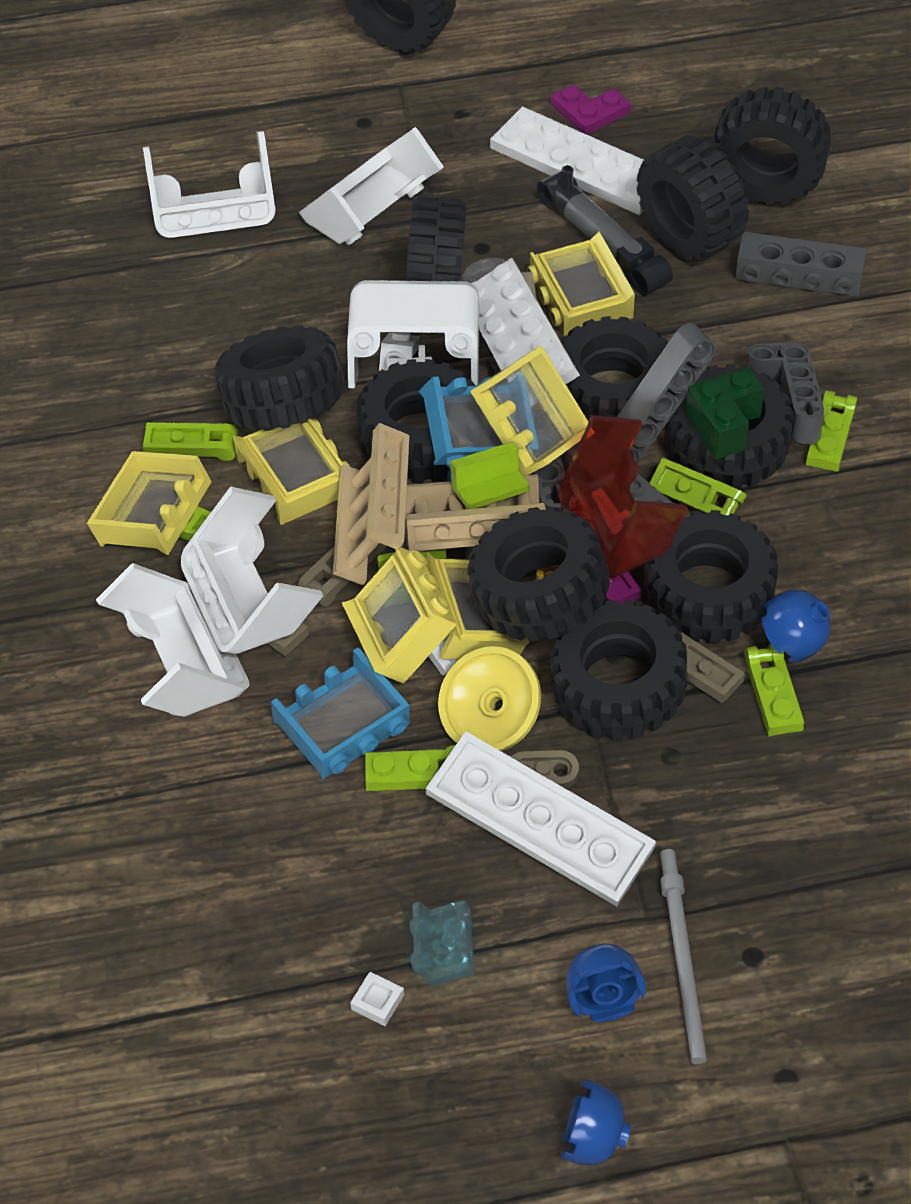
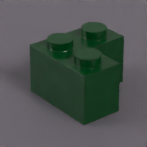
[686,367,764,460]

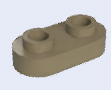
[511,750,579,789]

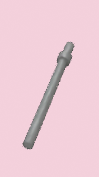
[660,849,707,1064]

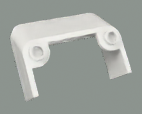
[299,127,444,245]
[143,131,275,238]
[347,281,479,388]
[181,487,324,654]
[96,563,249,717]

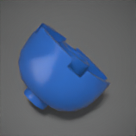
[762,590,831,662]
[566,944,646,1022]
[560,1079,631,1166]

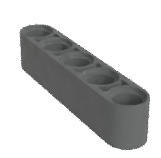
[600,323,716,469]

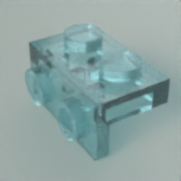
[410,900,474,986]

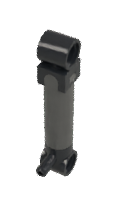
[537,165,673,296]

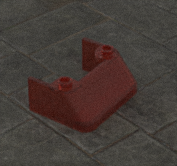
[559,415,688,579]

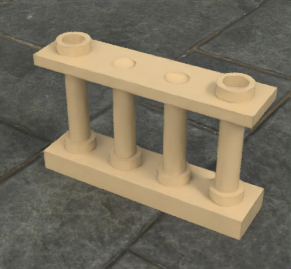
[333,423,409,585]
[405,474,546,551]

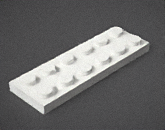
[490,106,644,215]
[471,258,580,407]
[426,731,656,907]

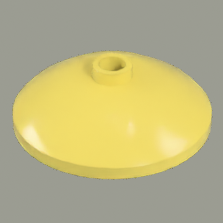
[438,646,541,751]

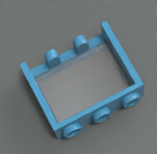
[418,375,538,468]
[271,647,410,780]

